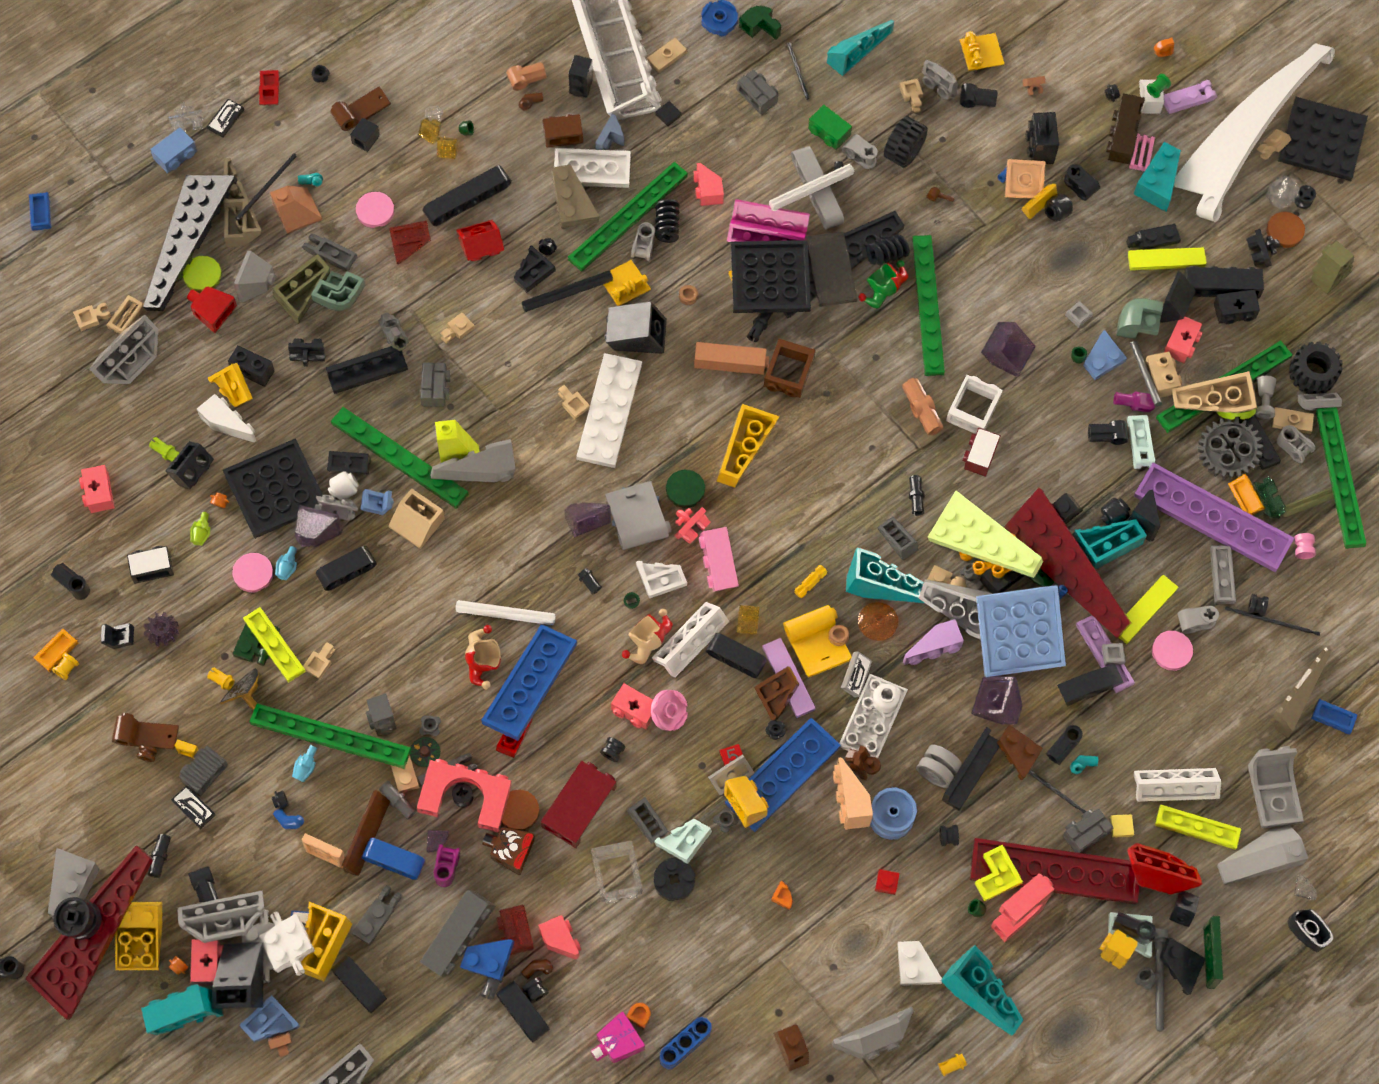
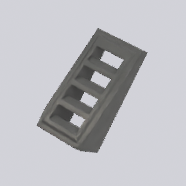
[877,517,918,560]
[626,797,669,844]

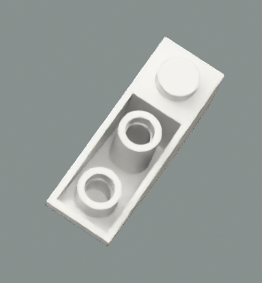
[197,394,256,442]

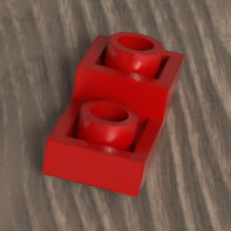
[496,719,532,758]

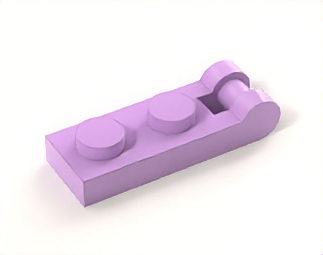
[1164,80,1217,114]

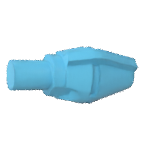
[275,546,297,580]
[292,745,318,782]

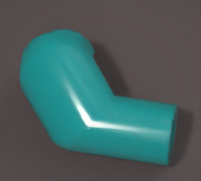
[298,173,323,186]
[1070,755,1098,774]

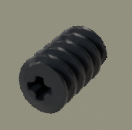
[655,199,680,243]
[866,234,910,266]

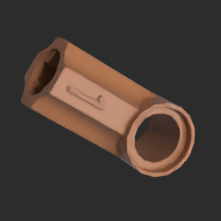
[507,62,546,91]

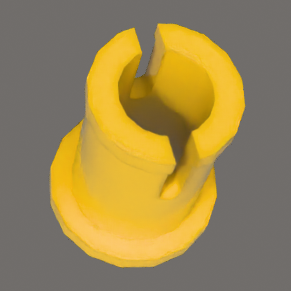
[207,667,235,690]
[938,1053,967,1076]

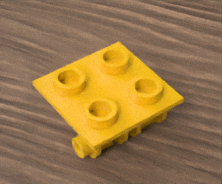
[960,31,1004,71]
[603,260,651,306]

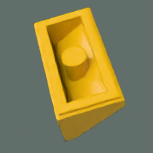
[1021,183,1057,219]

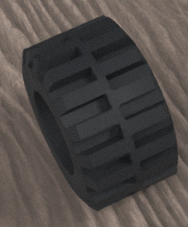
[884,115,928,168]
[1289,342,1343,394]

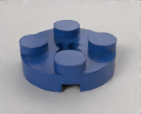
[701,0,738,36]

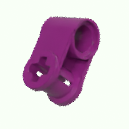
[434,844,461,887]

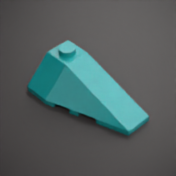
[827,20,894,76]
[846,547,924,603]
[940,945,1023,1036]

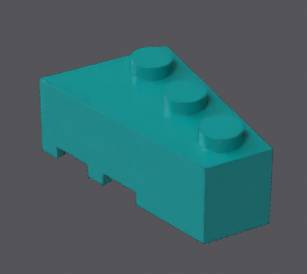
[1134,141,1181,212]
[1073,519,1147,570]
[141,985,224,1035]

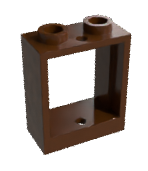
[763,339,816,398]

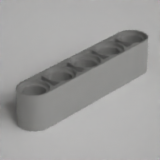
[791,146,844,229]

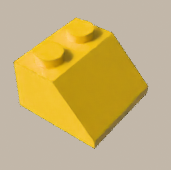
[724,775,769,828]

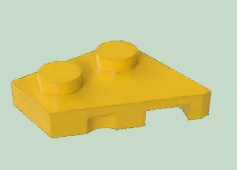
[208,363,253,407]

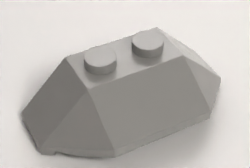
[90,315,159,384]
[178,891,265,943]
[832,1007,913,1060]

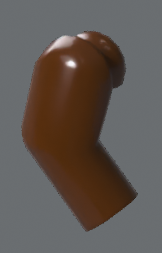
[519,92,543,111]
[520,959,553,980]

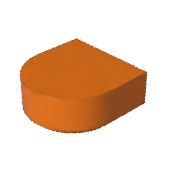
[1154,38,1174,57]
[626,1003,651,1029]

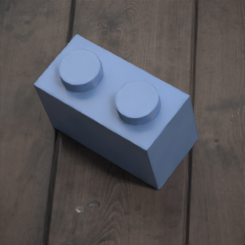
[150,128,197,174]

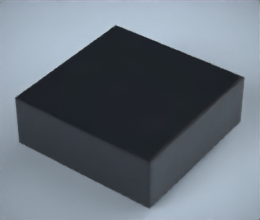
[655,101,682,127]

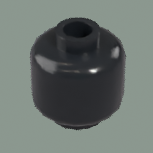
[1044,194,1073,222]
[1100,498,1131,526]

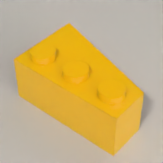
[301,902,352,982]

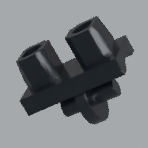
[1246,229,1280,267]
[288,338,325,367]

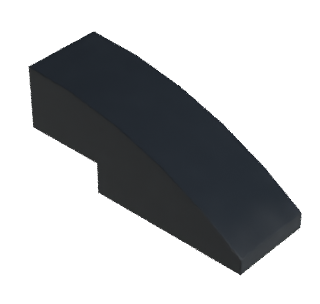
[1057,664,1124,706]

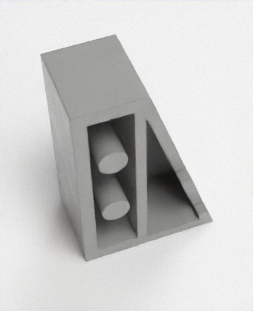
[313,1044,374,1084]

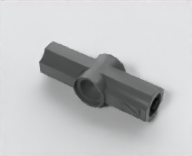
[378,312,409,351]

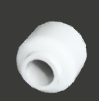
[328,471,359,501]
[872,683,900,713]

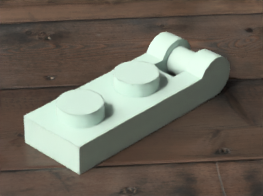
[1127,415,1155,469]

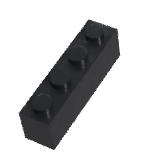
[1183,266,1264,298]

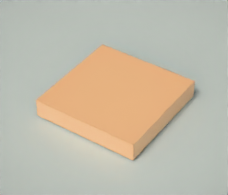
[1005,159,1046,199]
[302,834,345,868]

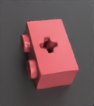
[1164,317,1203,363]
[79,465,115,513]
[611,684,653,729]
[190,939,223,987]

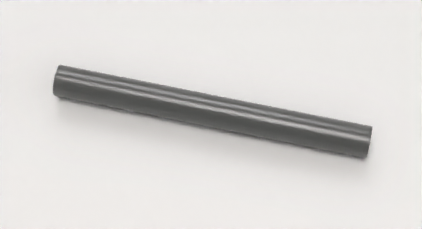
[1130,341,1162,407]

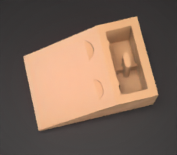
[833,757,873,830]

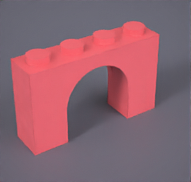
[417,759,512,833]
[991,873,1054,942]

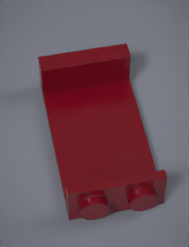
[541,760,617,848]

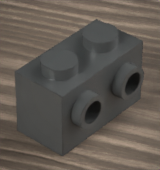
[365,694,397,735]

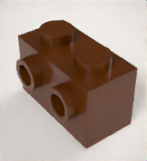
[543,114,583,148]

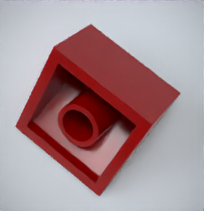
[456,219,504,261]

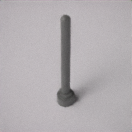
[1153,928,1168,1032]

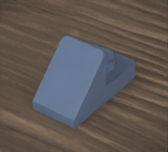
[595,114,624,150]

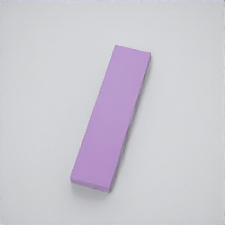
[1076,615,1135,693]
[762,638,815,718]

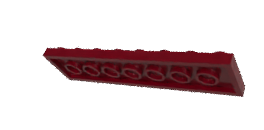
[970,838,1139,905]

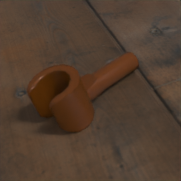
[927,187,954,202]

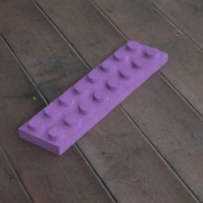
[1134,463,1294,572]

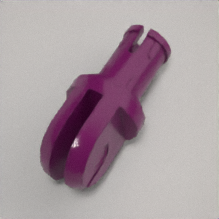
[1113,392,1156,412]

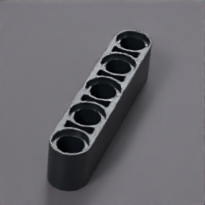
[422,165,512,226]

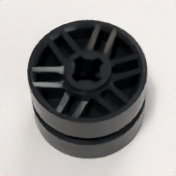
[53,897,102,940]

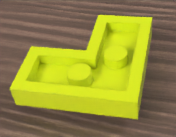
[975,845,1023,902]

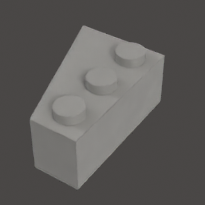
[48,848,100,919]

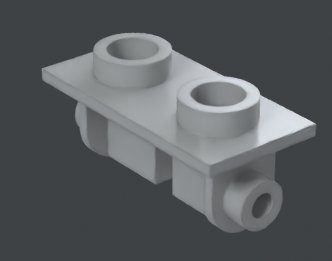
[314,495,358,521]

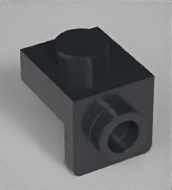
[101,623,134,649]
[1170,891,1200,927]

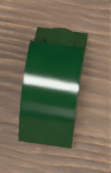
[739,6,782,40]

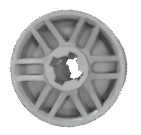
[916,745,962,788]

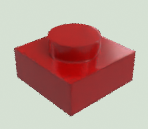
[875,869,900,895]

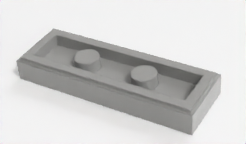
[1210,546,1236,604]

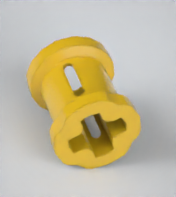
[52,653,79,680]

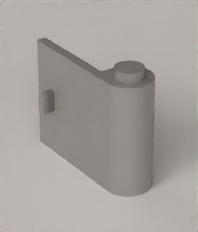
[605,481,671,550]

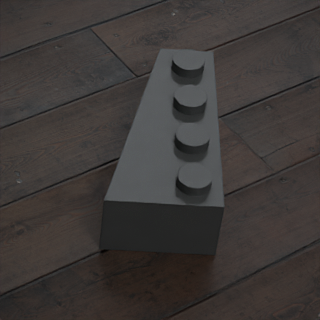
[420,890,496,977]

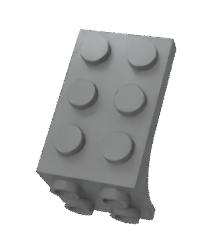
[1248,746,1304,828]

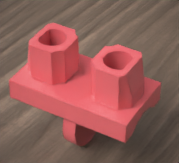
[674,507,711,544]

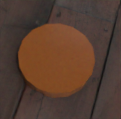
[1266,212,1305,248]
[502,789,540,831]

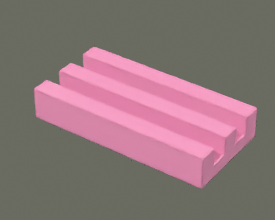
[1129,134,1155,171]

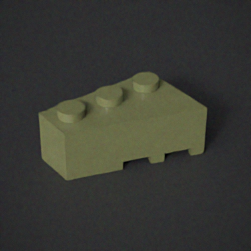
[1310,241,1354,294]
[273,254,330,324]

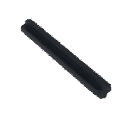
[521,271,613,312]

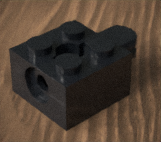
[1025,112,1060,164]

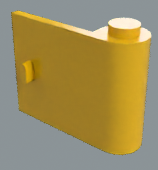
[783,605,852,678]

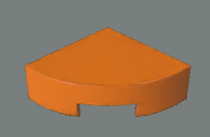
[771,881,792,910]

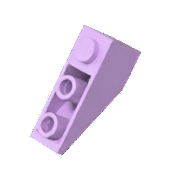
[903,619,964,665]

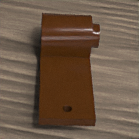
[330,86,391,131]
[112,713,179,750]

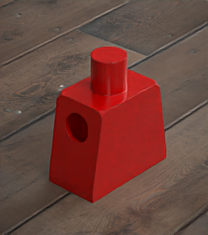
[187,286,237,333]

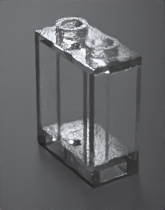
[591,841,642,904]

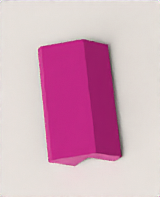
[727,199,810,242]

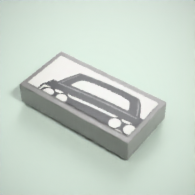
[841,652,872,697]

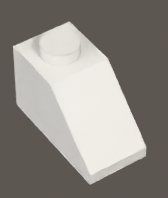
[1139,80,1164,114]

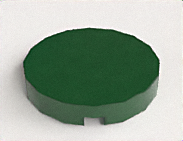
[666,469,705,508]

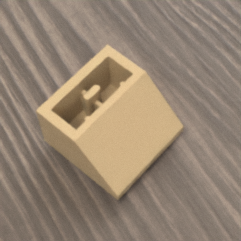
[389,488,445,549]

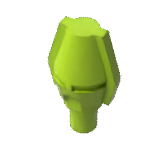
[190,512,211,546]

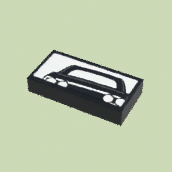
[207,99,244,138]
[171,785,216,830]

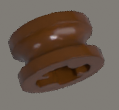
[136,746,157,762]

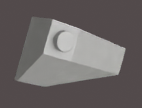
[430,439,515,482]
[919,579,992,639]
[1217,825,1308,884]

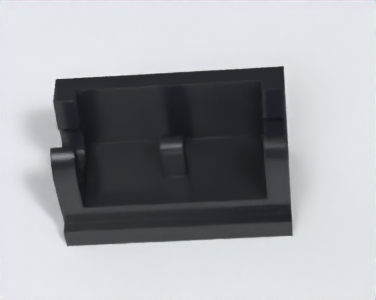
[327,451,371,475]

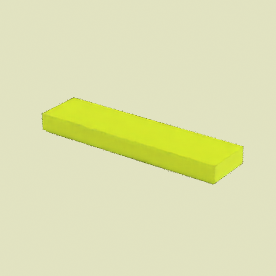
[1128,247,1206,271]
[1119,575,1179,644]
[243,607,306,683]
[1155,805,1241,850]

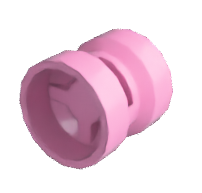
[1294,533,1316,559]

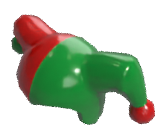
[858,260,908,309]

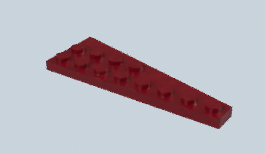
[1003,487,1132,638]
[25,845,153,1020]

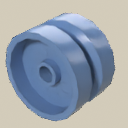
[870,787,917,840]

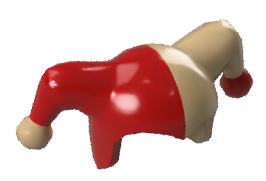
[622,609,673,664]
[465,625,501,690]

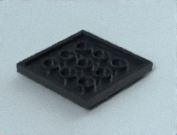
[1278,96,1368,181]
[731,240,811,313]
[222,438,323,539]

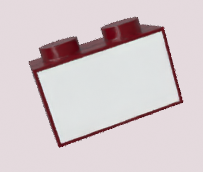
[962,428,1001,477]

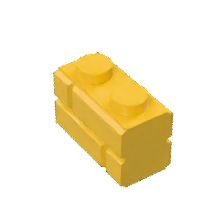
[1099,930,1138,969]

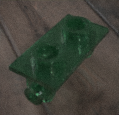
[1254,477,1286,519]

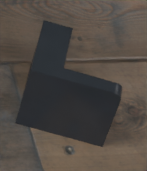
[350,118,380,152]

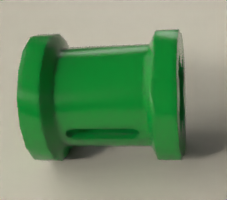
[1147,74,1172,98]

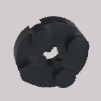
[654,858,695,901]

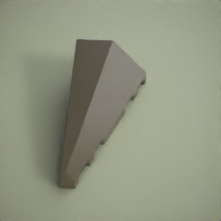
[223,158,262,247]
[1273,647,1331,738]

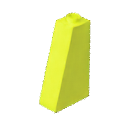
[435,420,480,463]

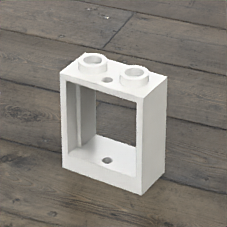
[946,375,1003,434]

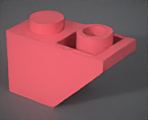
[693,163,724,206]
[538,915,581,960]

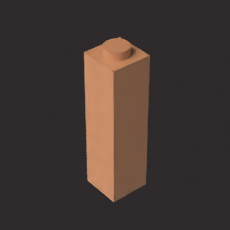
[694,342,769,375]

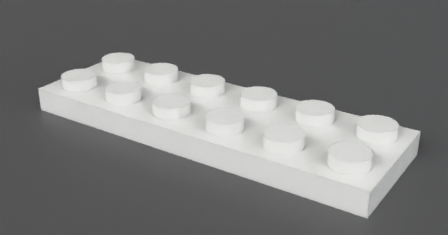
[576,353,642,468]

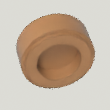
[679,285,698,305]
[829,625,849,646]

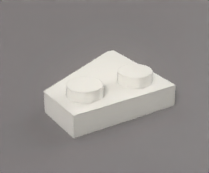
[636,561,687,599]
[898,941,942,986]

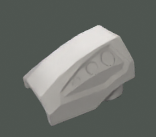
[922,60,958,99]

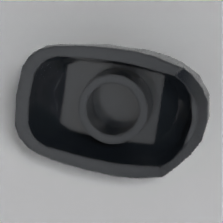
[1287,909,1333,952]

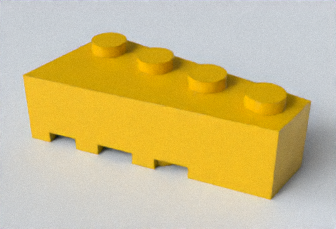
[717,404,780,488]

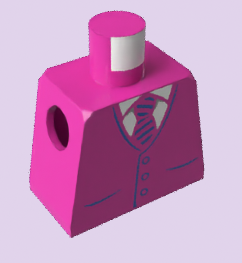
[590,1011,645,1063]

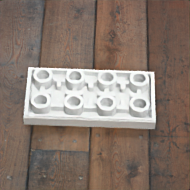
[839,674,908,758]

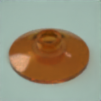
[858,602,898,641]

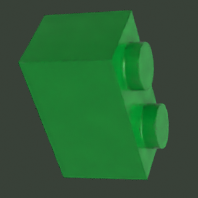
[808,104,852,150]

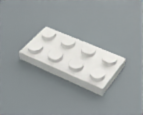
[554,148,631,188]

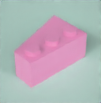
[699,527,739,592]

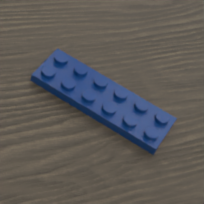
[481,624,577,741]
[725,718,841,832]

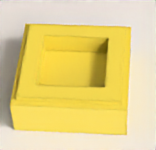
[1110,814,1134,838]

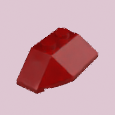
[1127,843,1202,895]

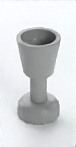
[1255,376,1276,419]

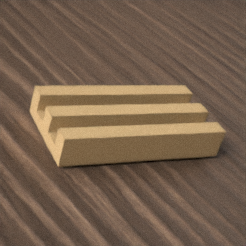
[107,295,144,334]

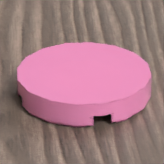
[356,192,394,228]
[232,553,273,592]
[1152,631,1193,671]
[651,690,688,731]

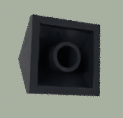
[1160,271,1196,323]
[1129,489,1160,542]

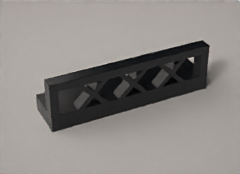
[326,346,408,394]
[942,727,999,811]

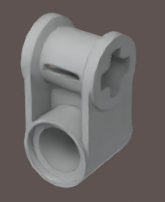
[842,134,878,169]
[631,222,655,261]
[1276,425,1316,463]
[1177,606,1219,634]

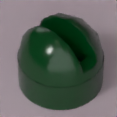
[458,120,474,136]
[1071,346,1087,364]
[623,592,640,609]
[968,899,986,917]

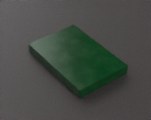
[1203,916,1223,989]

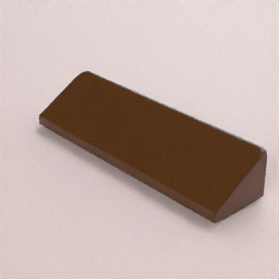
[342,790,390,876]

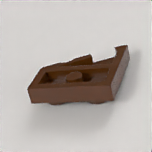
[754,666,800,720]
[997,725,1043,780]

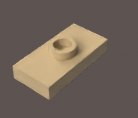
[647,38,687,73]
[1272,407,1314,434]

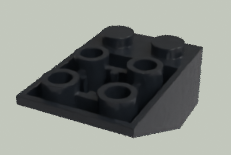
[212,942,264,1009]

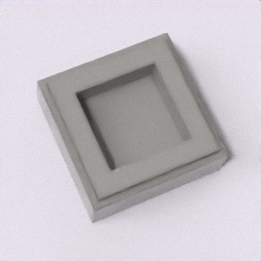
[1065,301,1093,328]
[1102,643,1126,666]

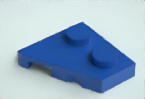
[460,939,515,981]

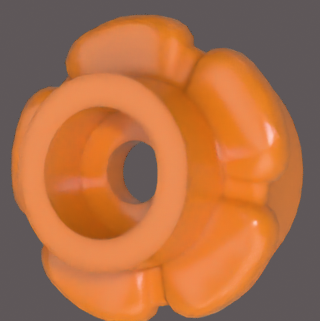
[210,492,229,508]
[169,956,189,975]

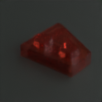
[389,220,431,265]

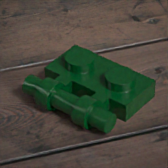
[232,624,280,666]

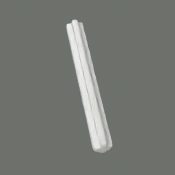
[769,164,854,211]
[456,600,556,625]

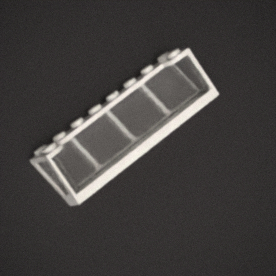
[572,0,662,120]

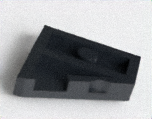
[514,245,556,293]
[1159,938,1206,995]

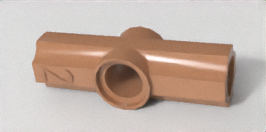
[902,378,944,436]

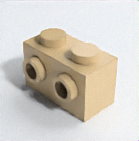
[1145,352,1182,398]

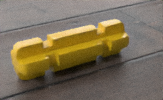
[795,565,827,598]

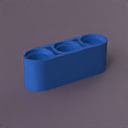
[361,838,426,880]
[660,1017,712,1069]

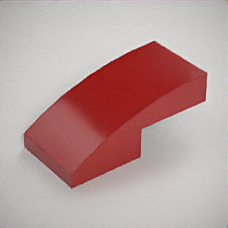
[259,70,279,105]

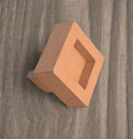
[1022,76,1046,95]
[268,1032,292,1057]

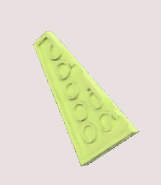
[928,491,1043,578]

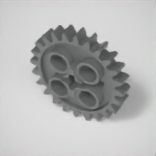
[1198,418,1263,480]

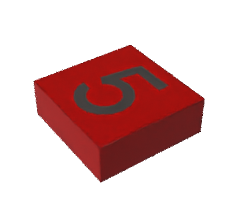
[719,744,742,766]

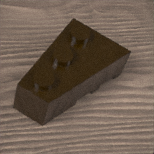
[1106,93,1145,165]

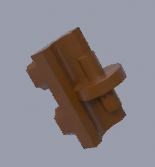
[845,746,881,780]

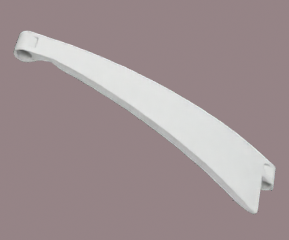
[1174,44,1335,222]

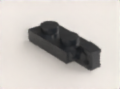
[1126,223,1181,250]

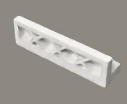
[652,602,729,677]
[1134,768,1221,802]

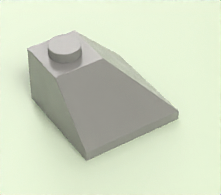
[234,251,276,302]

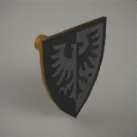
[220,668,259,710]

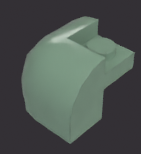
[311,271,365,311]
[1116,298,1163,339]

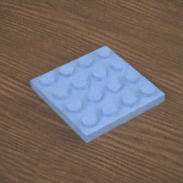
[976,585,1066,677]

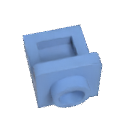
[361,489,394,515]

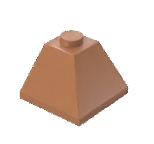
[270,185,322,234]

